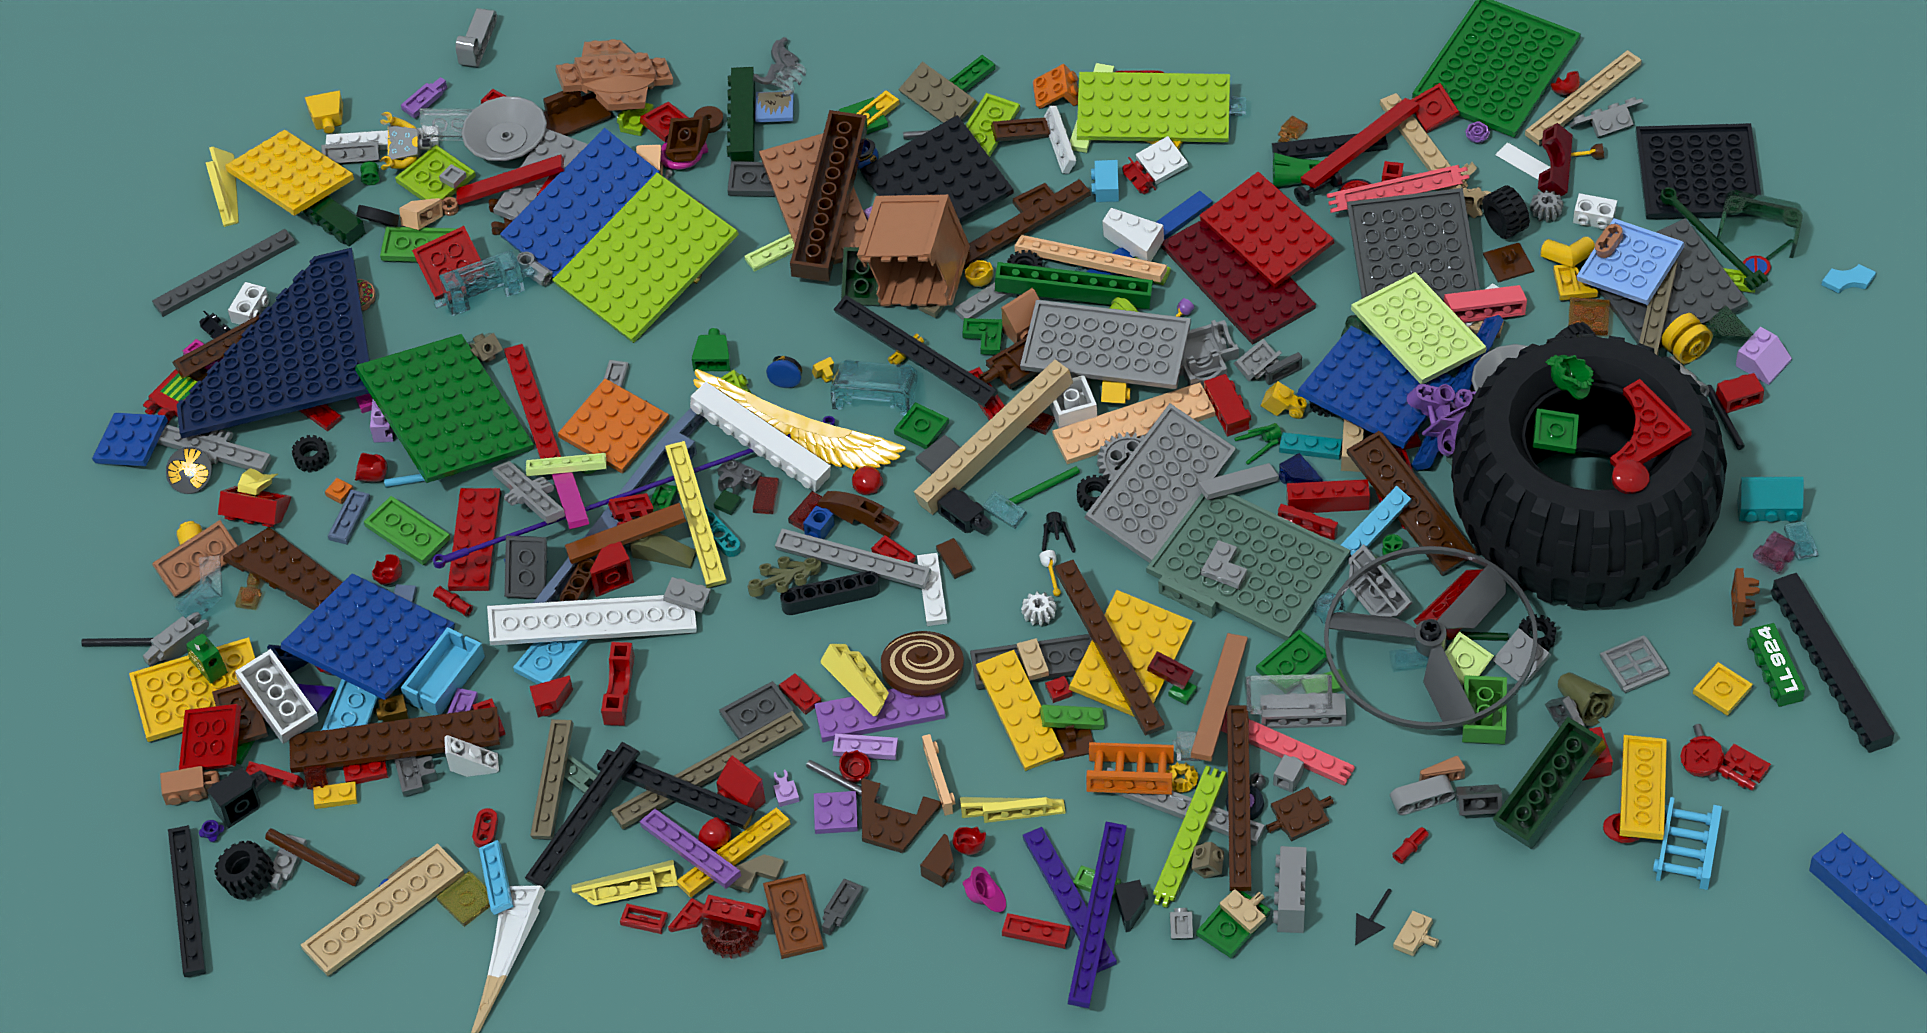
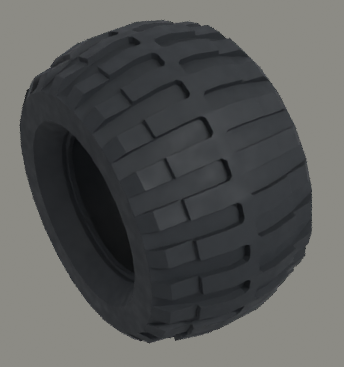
[1451,333,1727,609]

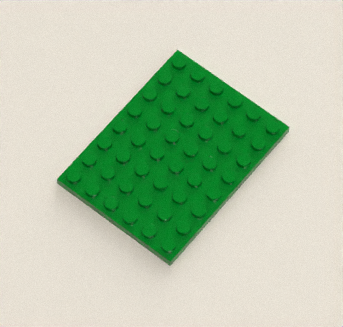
[1412,0,1581,138]
[355,334,534,483]

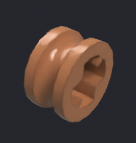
[442,197,459,216]

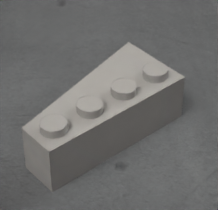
[1273,846,1306,933]

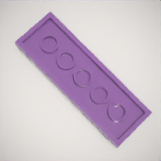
[814,688,945,742]

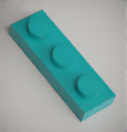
[1279,432,1342,460]

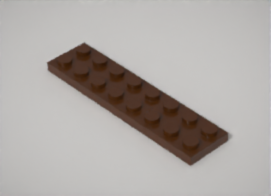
[1346,431,1476,575]

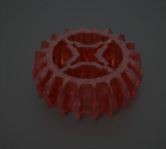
[701,914,760,959]

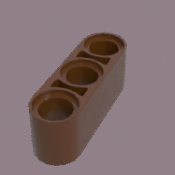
[560,558,595,601]

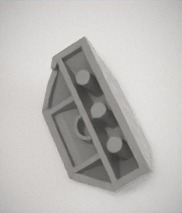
[1349,544,1413,617]

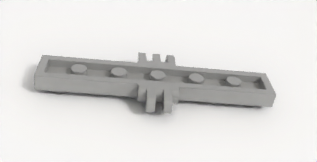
[157,425,271,474]
[492,461,565,524]

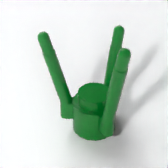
[1234,423,1282,465]

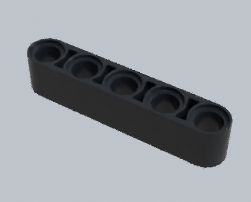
[780,571,880,615]

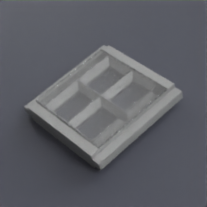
[1600,635,1669,693]

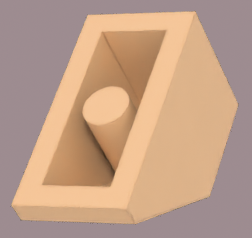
[399,198,443,230]

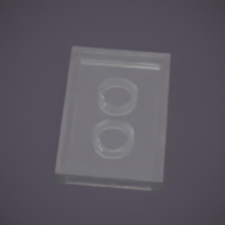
[419,108,473,140]

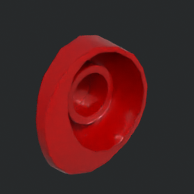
[1612,460,1649,494]
[1603,813,1640,843]

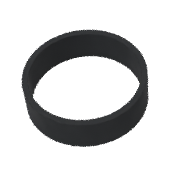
[356,205,400,227]

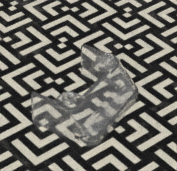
[1244,674,1333,714]

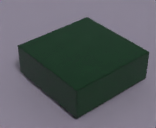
[714,490,742,515]

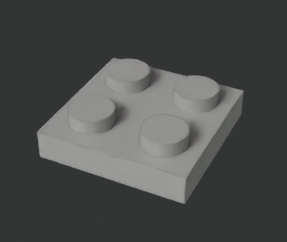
[1492,628,1551,687]

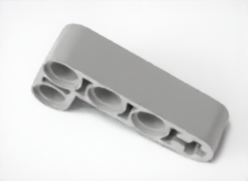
[456,8,497,67]

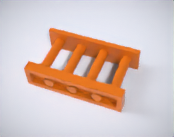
[1086,742,1174,795]

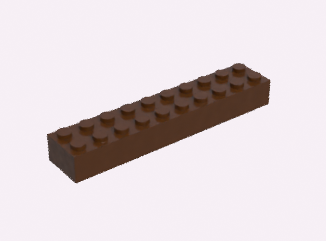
[790,110,867,282]

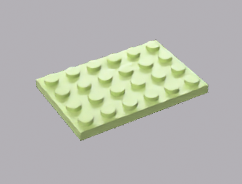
[1351,272,1486,384]

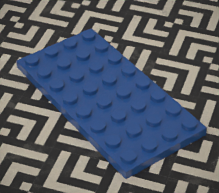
[500,128,661,279]

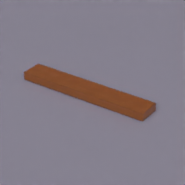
[565,503,687,564]

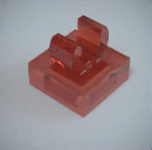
[304,765,329,789]

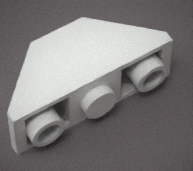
[445,735,499,777]

